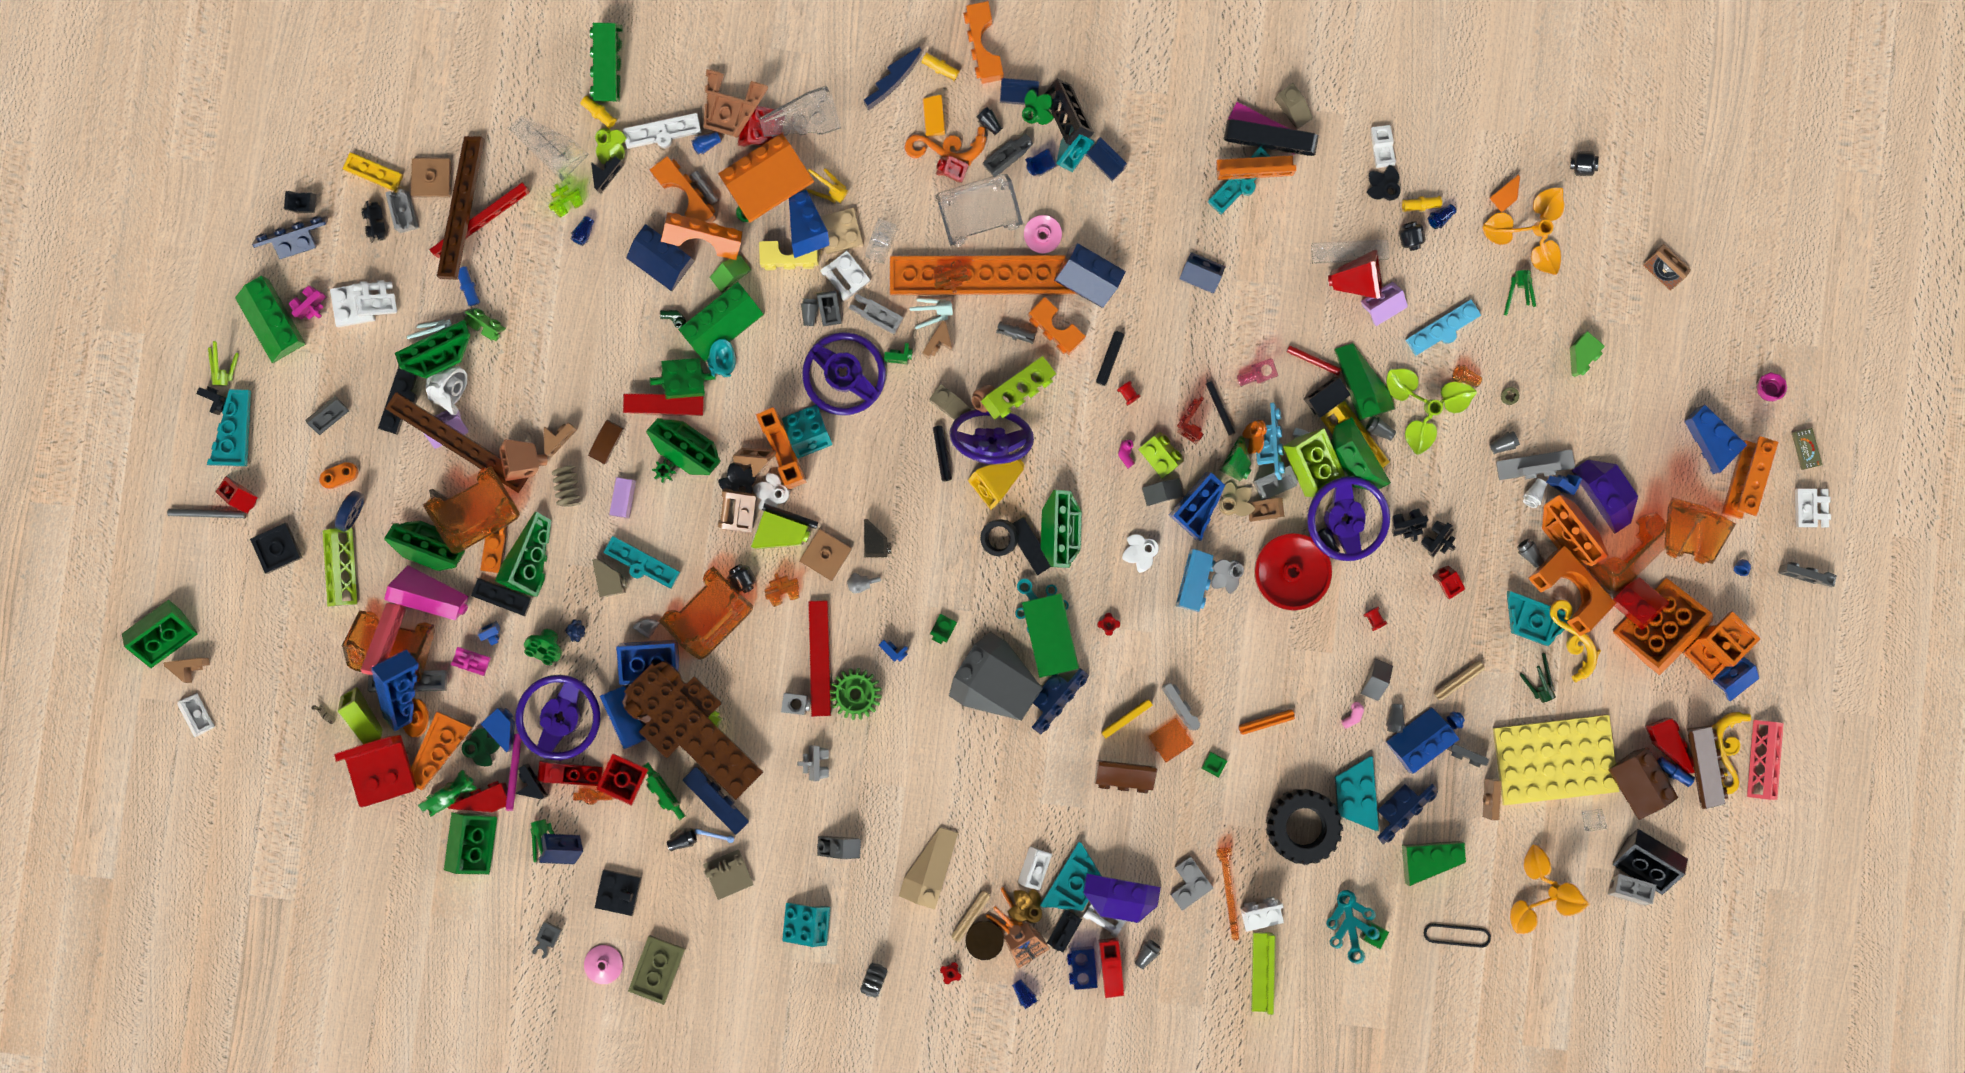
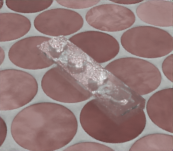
[1311,240,1389,264]

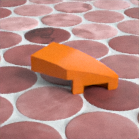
[1490,175,1520,213]

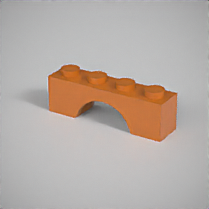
[963,1,1004,84]
[649,156,716,223]
[661,212,743,260]

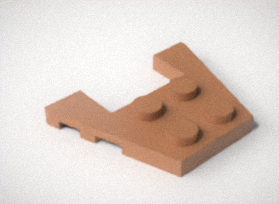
[704,69,768,138]

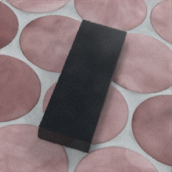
[1012,517,1051,576]
[471,578,532,616]

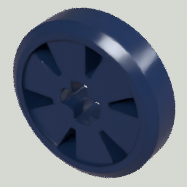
[335,490,364,532]

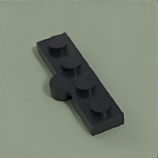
[378,366,418,435]

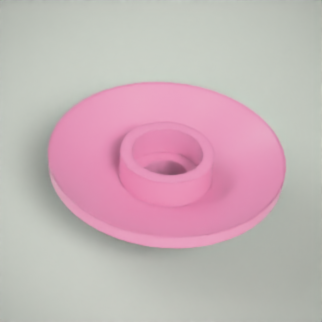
[1024,215,1062,253]
[584,945,623,984]

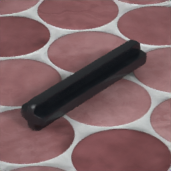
[1096,331,1125,386]
[933,425,952,482]

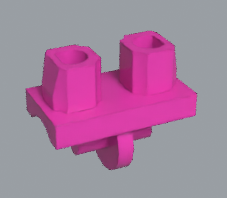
[289,285,327,320]
[451,647,491,676]

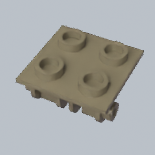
[703,849,754,900]

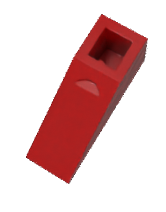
[1645,718,1695,774]
[537,761,602,786]
[448,781,508,812]
[1098,937,1124,998]

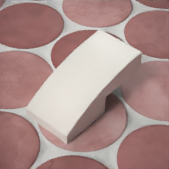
[1371,125,1396,168]

